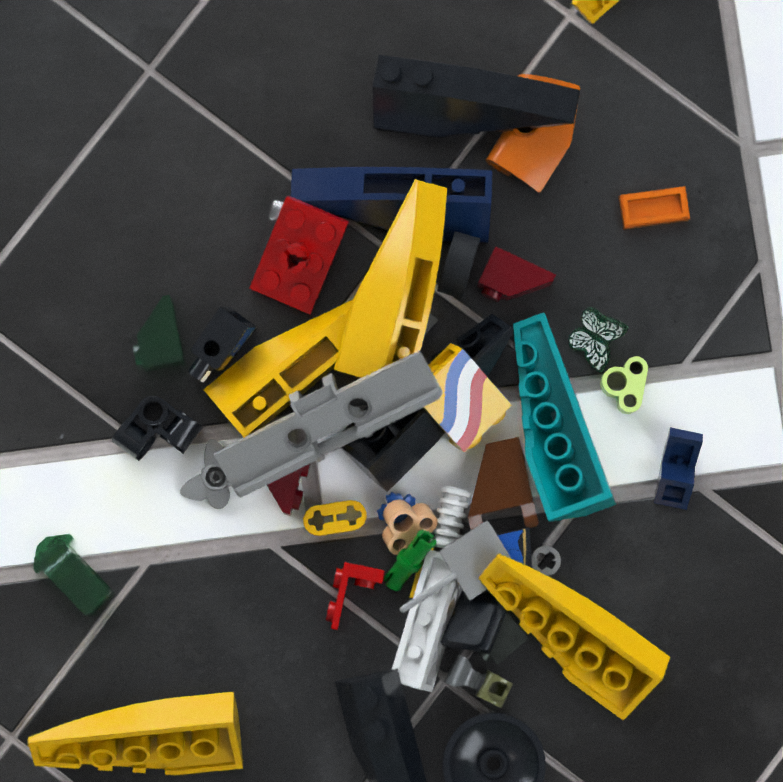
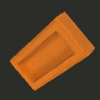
[619,186,690,230]

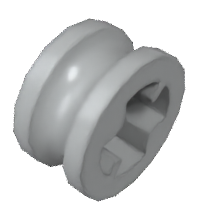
[531,546,561,576]

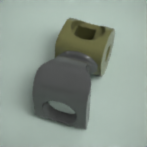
[444,654,513,708]

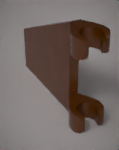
[468,437,538,530]

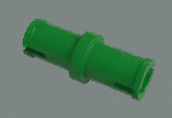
[383,530,437,591]

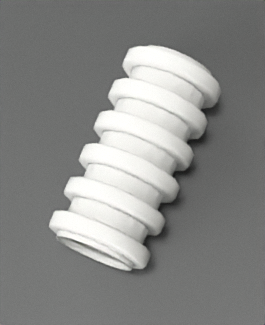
[430,486,471,548]

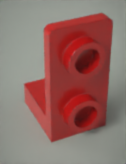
[326,562,385,630]

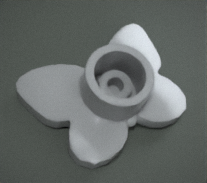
[180,439,230,509]

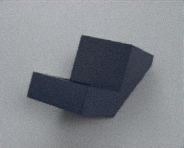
[654,427,703,510]

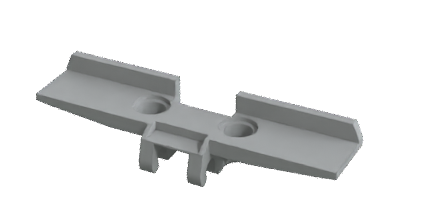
[214,351,443,498]

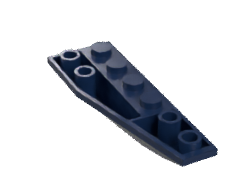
[291,167,492,243]

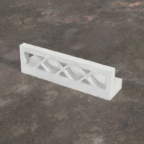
[392,550,462,692]

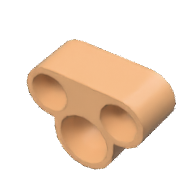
[382,499,437,555]

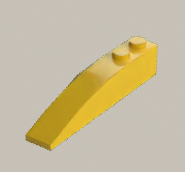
[478,553,670,721]
[28,692,243,775]

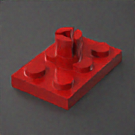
[249,195,349,314]

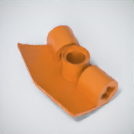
[486,74,580,193]

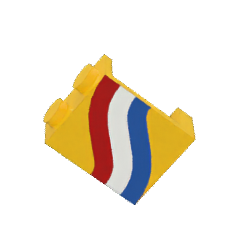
[423,343,512,452]

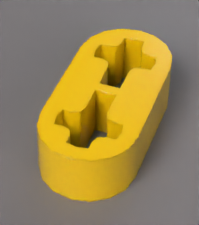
[303,500,367,536]

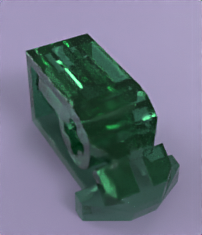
[33,533,115,616]

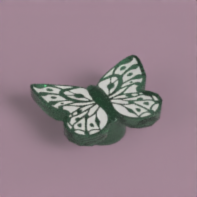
[568,307,629,372]

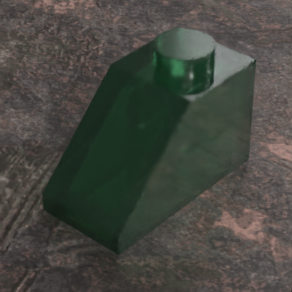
[133,295,186,372]

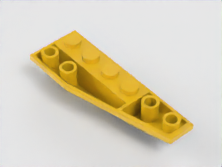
[334,180,447,378]
[203,300,353,438]

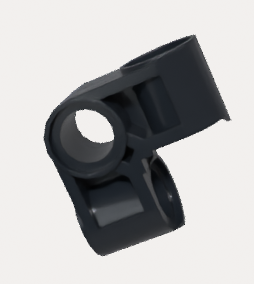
[112,396,203,461]

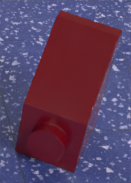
[477,246,556,302]

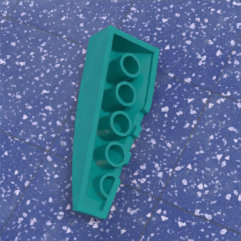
[513,312,616,522]

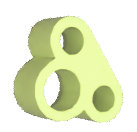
[600,356,648,414]

